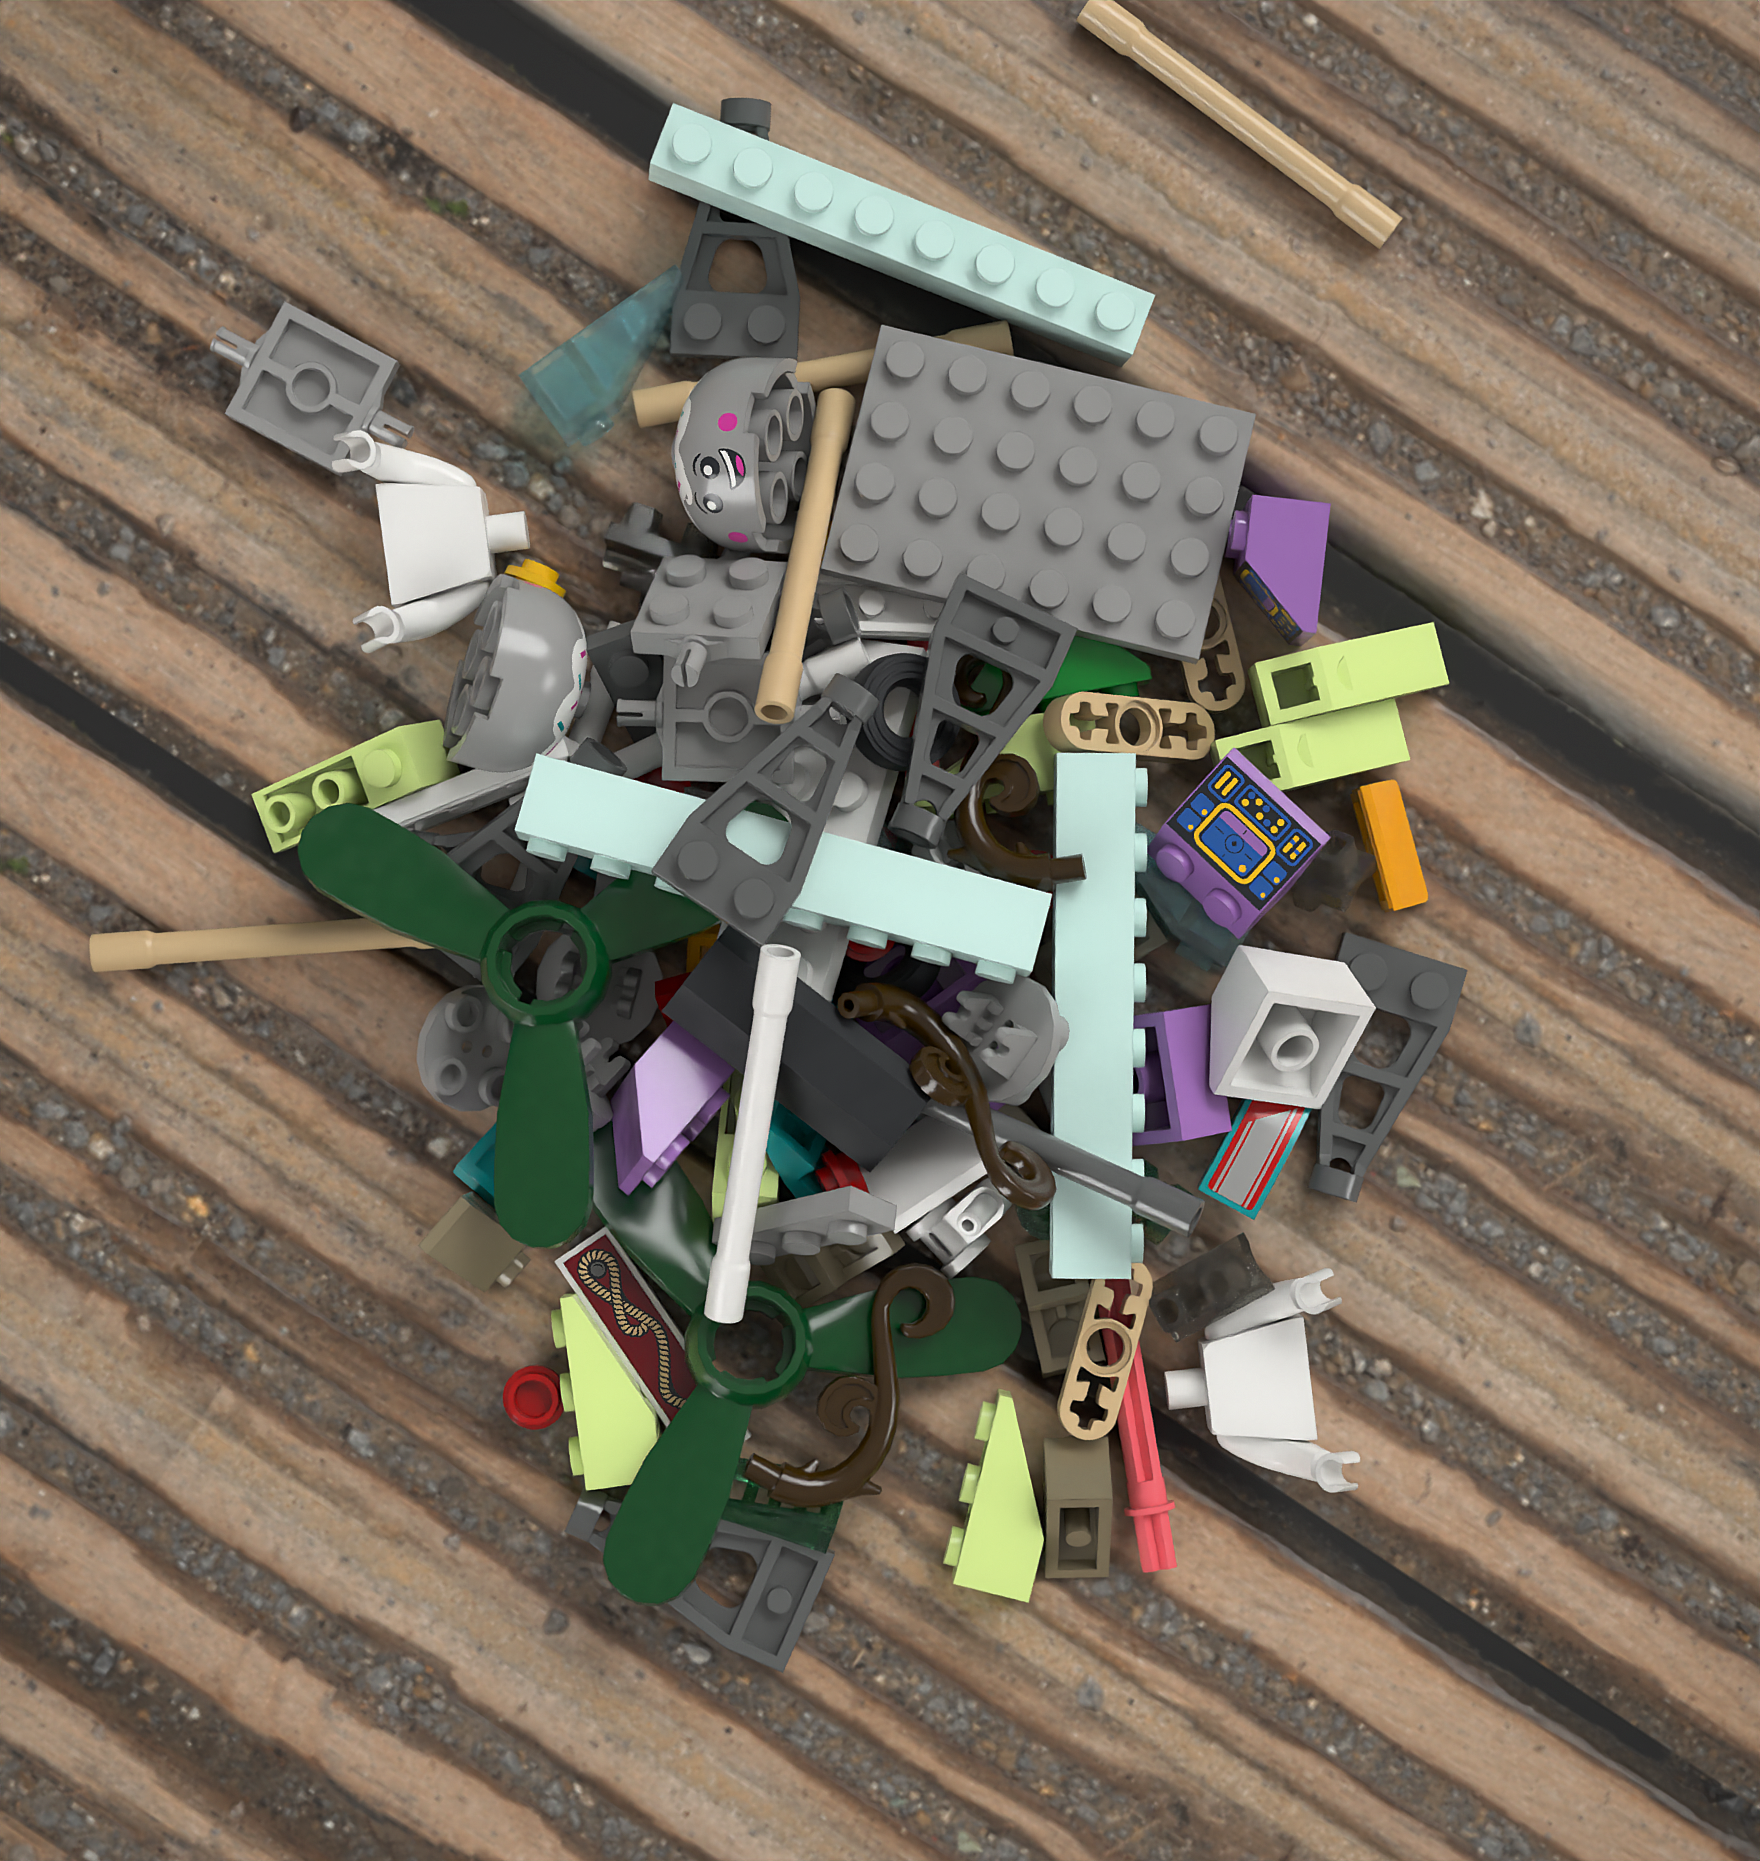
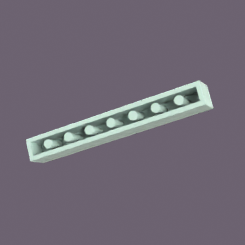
[649,103,1155,367]
[515,753,1053,984]
[1049,753,1148,1279]

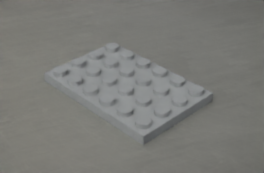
[821,325,1256,664]

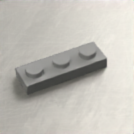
[712,1186,897,1265]

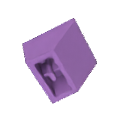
[610,1021,735,1196]

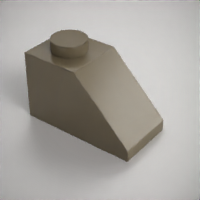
[418,1190,531,1292]
[1043,1435,1113,1578]

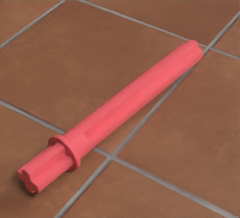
[1098,1279,1177,1573]

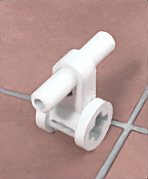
[906,1166,1023,1279]

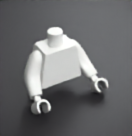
[332,430,530,653]
[1164,1268,1360,1492]

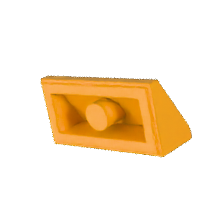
[1350,780,1428,913]

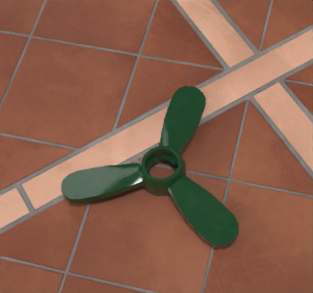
[297,801,789,1249]
[592,1119,1022,1606]

